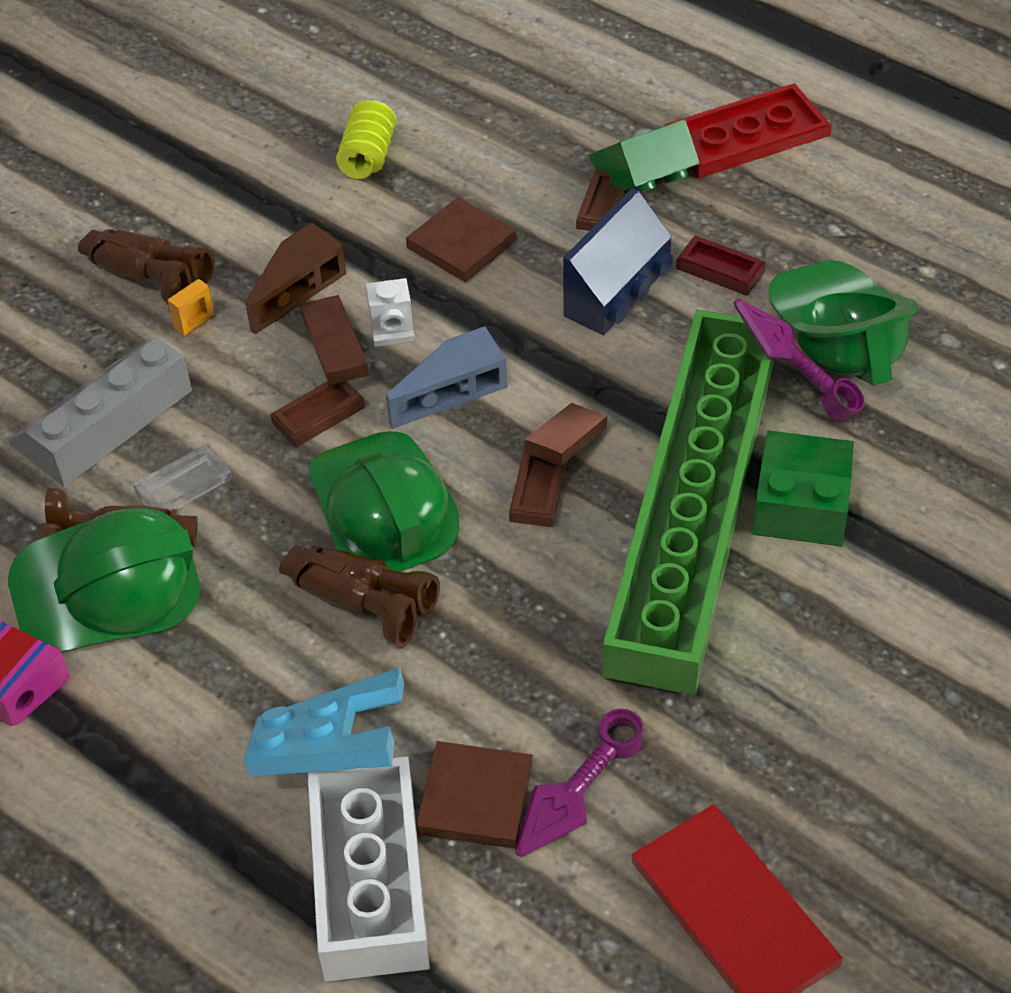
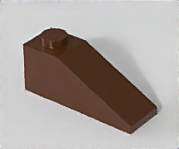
[245,222,346,335]

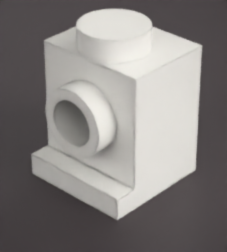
[366,278,415,347]

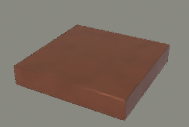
[406,197,516,282]
[416,741,533,849]

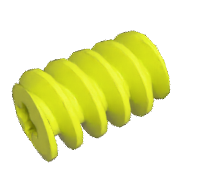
[336,100,396,180]

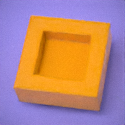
[168,279,215,336]

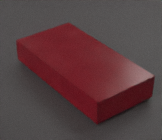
[676,235,766,296]

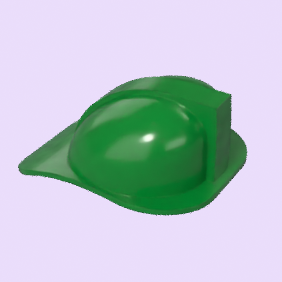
[768,260,918,386]
[309,431,459,572]
[8,508,200,653]

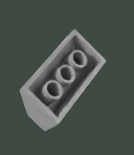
[8,337,192,487]

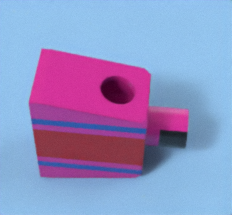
[0,621,70,726]

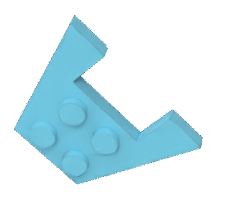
[244,667,405,776]

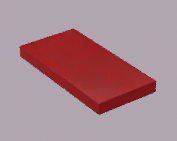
[664,83,832,179]
[632,804,843,993]

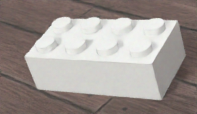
[308,756,430,982]

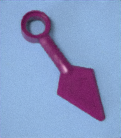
[734,299,865,422]
[515,708,643,857]

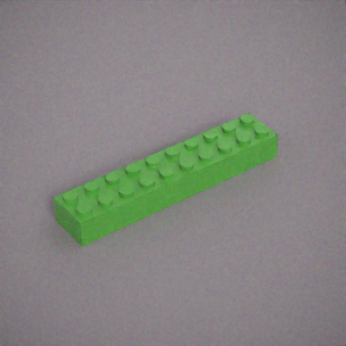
[602,309,775,696]

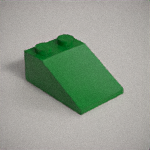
[752,430,854,547]

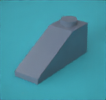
[386,327,507,429]

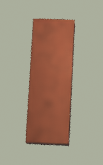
[300,295,369,385]

